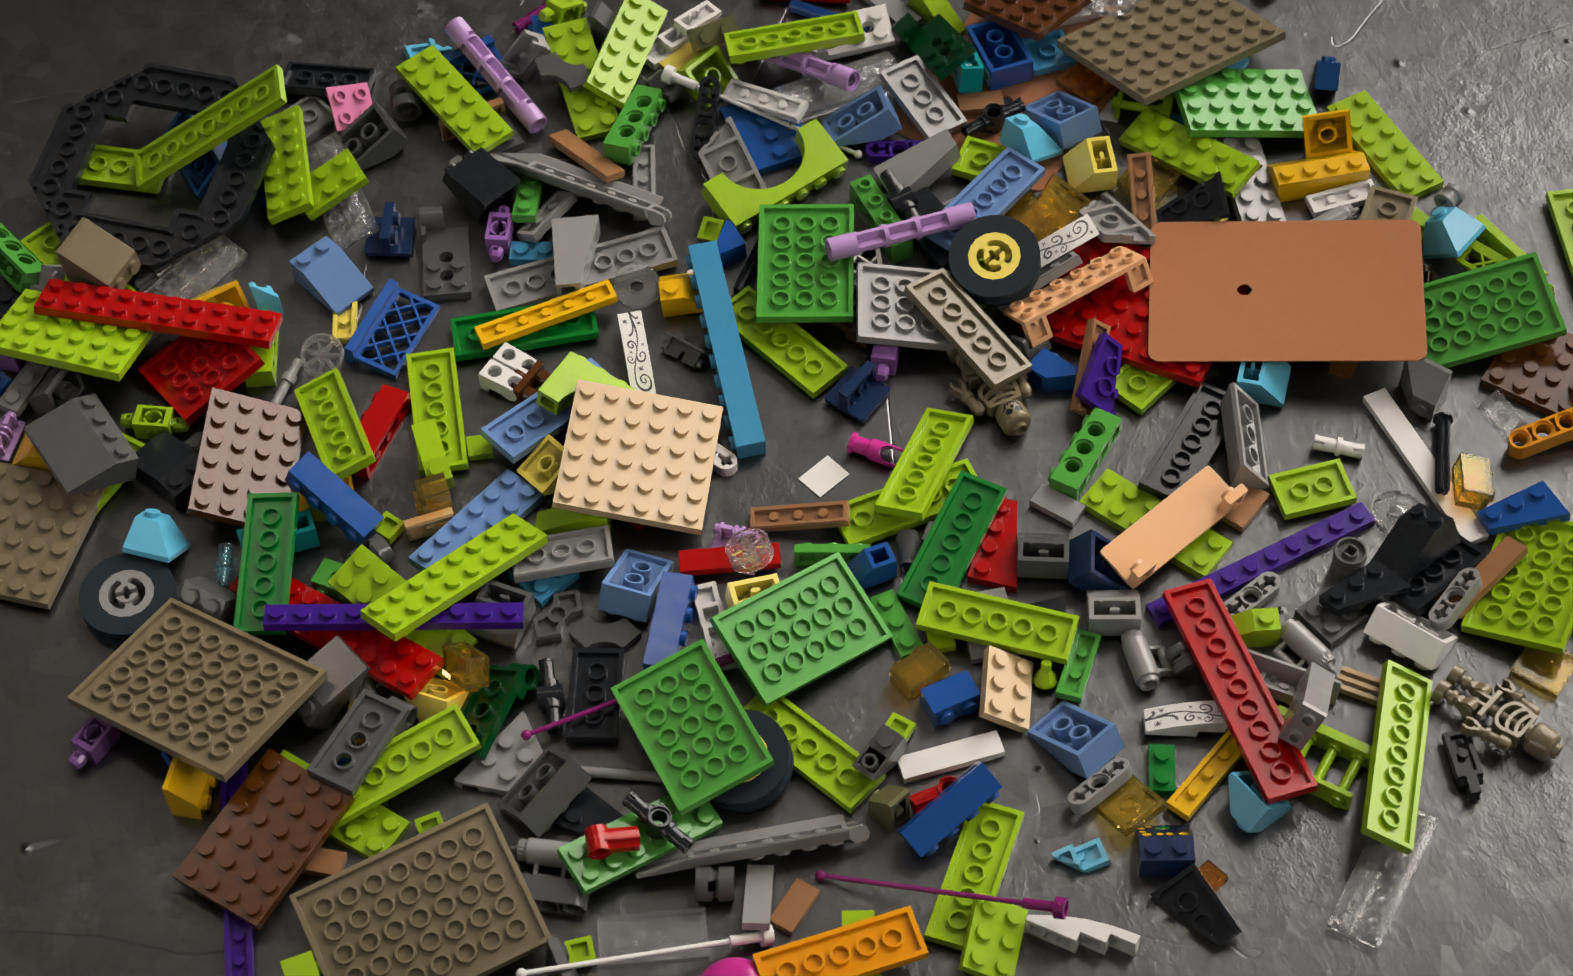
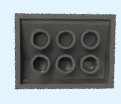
[24,393,139,496]

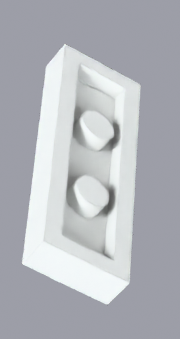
[1305,179,1374,218]

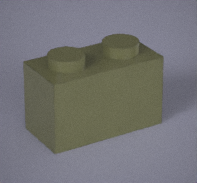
[686,15,739,52]

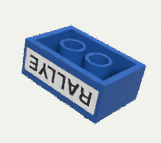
[965,20,1034,91]

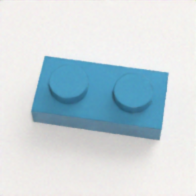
[509,241,554,265]

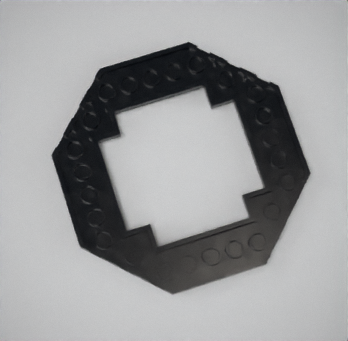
[29,63,275,271]

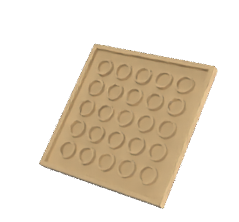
[552,379,723,535]

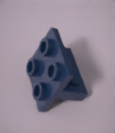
[364,202,417,257]
[824,360,891,423]

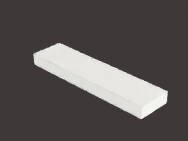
[722,78,809,124]
[897,730,1005,784]

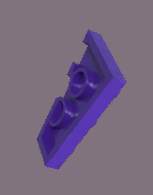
[1075,332,1122,415]

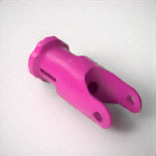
[847,432,904,468]

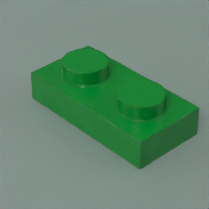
[1148,744,1176,796]

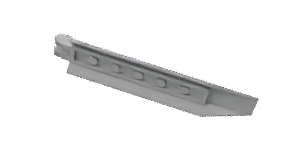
[490,153,672,227]
[636,813,871,878]

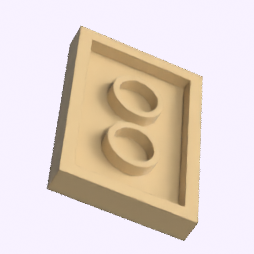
[979,645,1033,734]

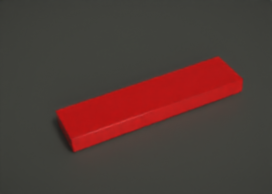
[678,542,781,575]

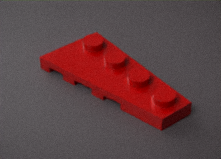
[967,498,1018,593]

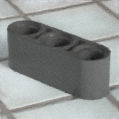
[522,874,590,916]

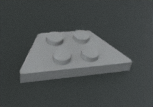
[698,116,767,189]
[1078,192,1156,244]
[454,711,543,796]

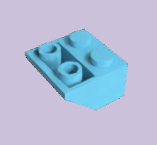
[1236,362,1291,408]

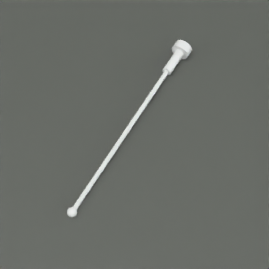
[661,65,863,159]
[516,924,775,976]

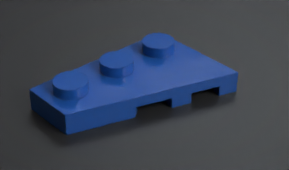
[1476,480,1570,535]

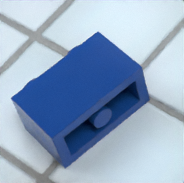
[920,670,981,727]

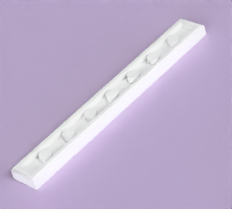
[1363,388,1489,544]

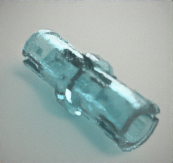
[214,543,235,588]

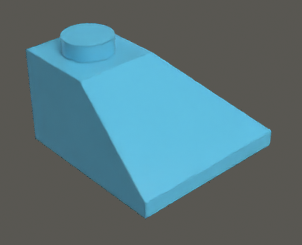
[999,113,1063,163]
[1422,206,1486,259]
[122,508,190,563]
[1228,771,1292,833]

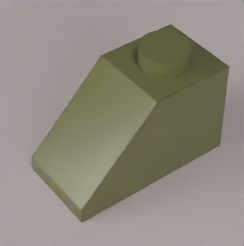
[868,784,910,834]

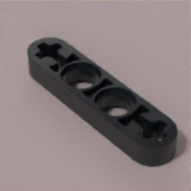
[690,76,721,163]

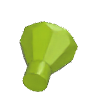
[1032,660,1058,689]

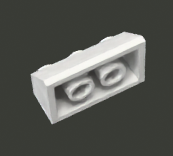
[1363,600,1459,671]

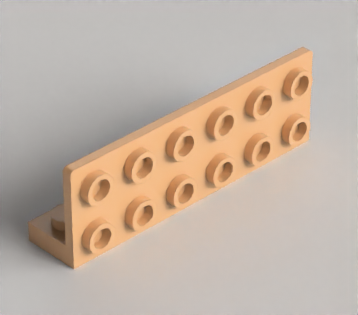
[1003,246,1154,348]
[1099,466,1248,590]

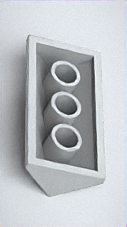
[1220,382,1269,488]

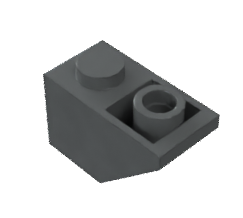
[588,0,616,49]
[852,723,909,781]

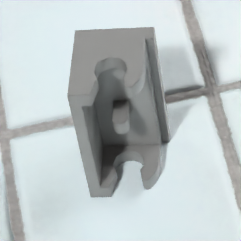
[500,29,551,82]

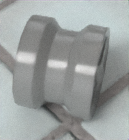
[1434,183,1465,207]

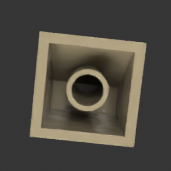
[56,217,141,289]

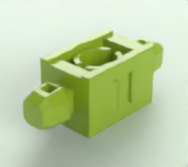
[538,0,587,25]
[120,404,190,439]

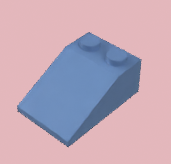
[821,85,902,147]
[1024,90,1102,149]
[289,236,374,316]
[598,548,674,622]
[1027,700,1125,779]

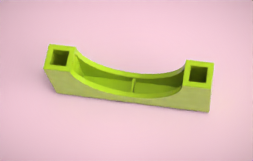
[701,118,848,234]
[536,351,635,416]

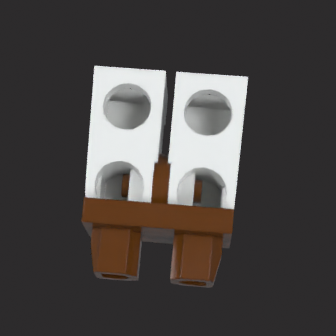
[478,342,551,405]

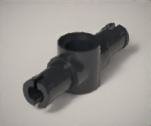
[961,98,1026,138]
[880,169,920,220]
[536,658,565,735]
[622,791,695,854]

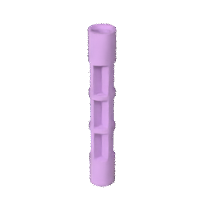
[445,17,547,134]
[766,52,861,92]
[825,202,976,262]

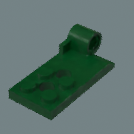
[891,12,976,81]
[461,663,540,760]

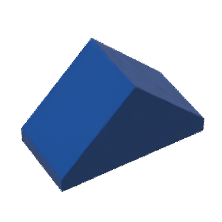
[717,220,747,268]

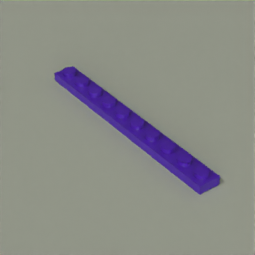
[1145,502,1375,629]
[263,602,524,631]
[220,760,255,976]

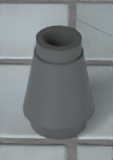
[895,529,920,569]

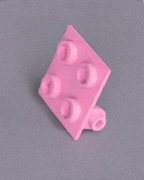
[325,83,373,134]

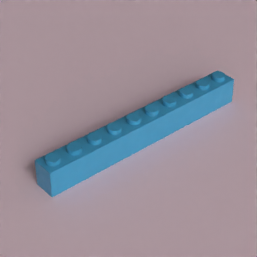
[685,240,766,459]

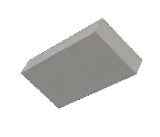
[1030,484,1086,528]

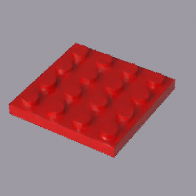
[138,336,265,425]

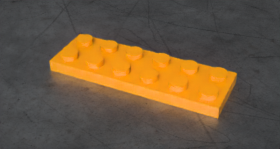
[753,906,929,976]

